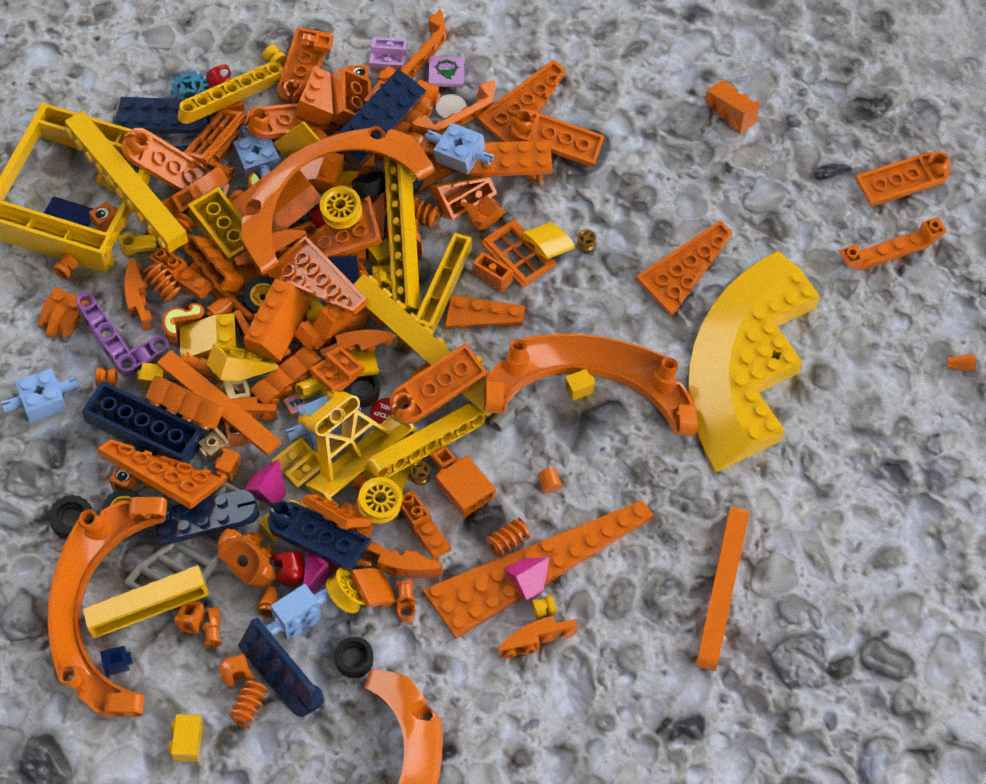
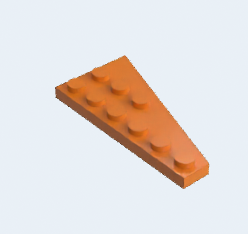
[477,60,566,142]
[276,195,383,260]
[636,220,732,318]
[265,235,370,315]
[97,439,228,510]

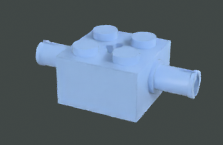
[425,123,494,175]
[233,124,280,181]
[1,368,80,423]
[285,395,361,449]
[266,584,331,640]

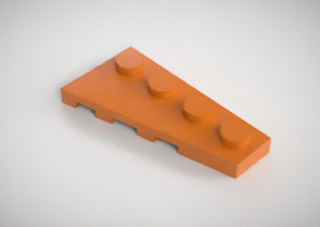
[445,295,525,330]

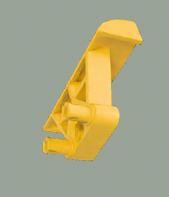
[298,390,417,501]

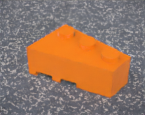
[294,66,333,128]
[705,80,760,134]
[429,177,497,220]
[313,304,371,339]

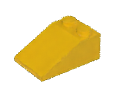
[179,313,237,359]
[207,343,278,382]

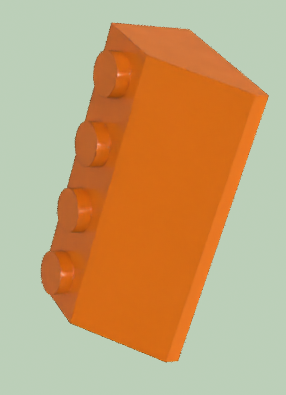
[244,278,311,362]

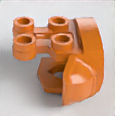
[217,529,277,588]

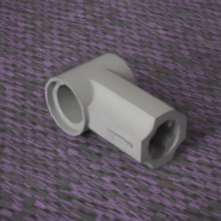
[490,396,528,432]

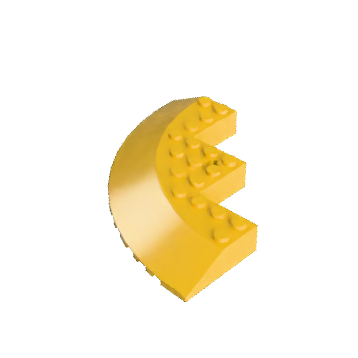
[688,251,820,473]

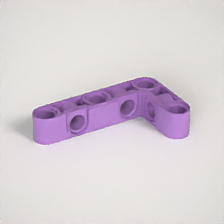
[77,292,168,376]

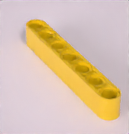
[178,62,282,124]
[366,403,486,478]

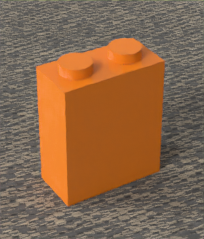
[436,455,496,518]

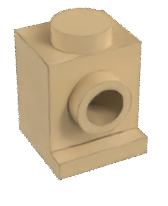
[219,379,251,399]
[198,427,230,462]

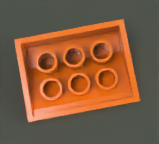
[231,170,322,231]

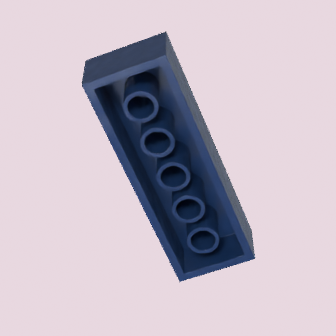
[335,68,426,171]
[82,381,205,464]

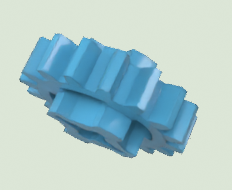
[170,70,210,99]

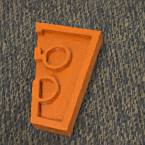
[302,494,372,530]

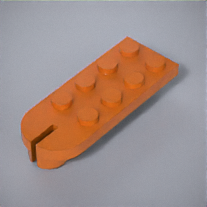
[277,27,331,104]
[245,103,340,139]
[510,109,605,168]
[122,128,211,191]
[459,140,553,177]
[855,151,951,207]
[390,343,488,423]

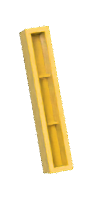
[417,232,472,335]
[83,565,209,639]

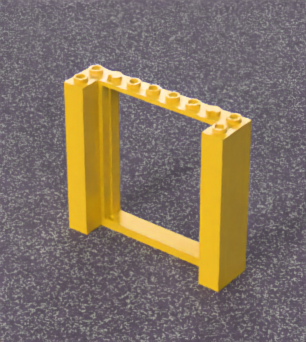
[0,103,162,274]

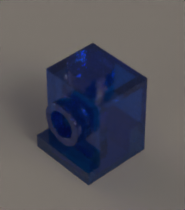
[100,646,133,678]

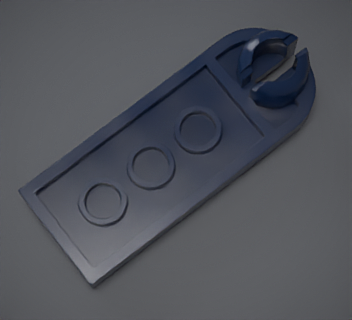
[115,97,210,134]
[155,490,260,547]
[268,500,371,572]
[238,618,324,717]

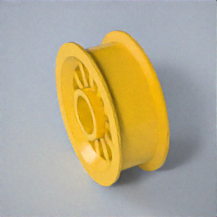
[320,186,362,229]
[357,477,402,524]
[326,568,365,614]

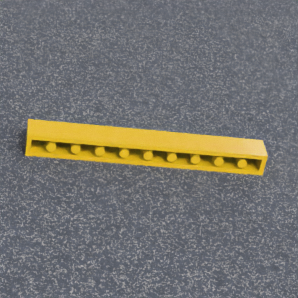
[65,111,188,253]
[384,156,421,314]
[354,274,495,418]

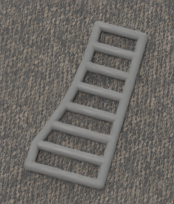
[124,482,262,616]

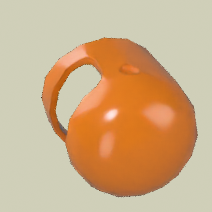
[219,653,255,687]

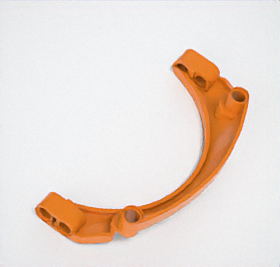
[241,126,435,276]
[484,334,697,437]
[48,497,168,717]
[363,669,443,784]

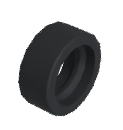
[351,171,386,199]
[344,374,380,408]
[335,637,374,678]

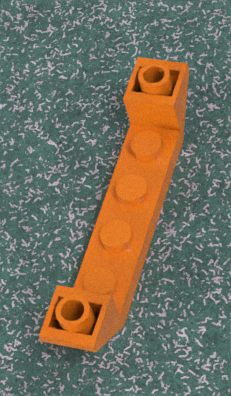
[377,9,446,82]
[408,79,496,135]
[839,217,947,271]

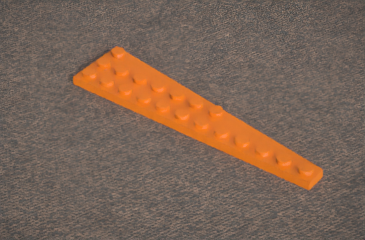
[423,500,654,639]

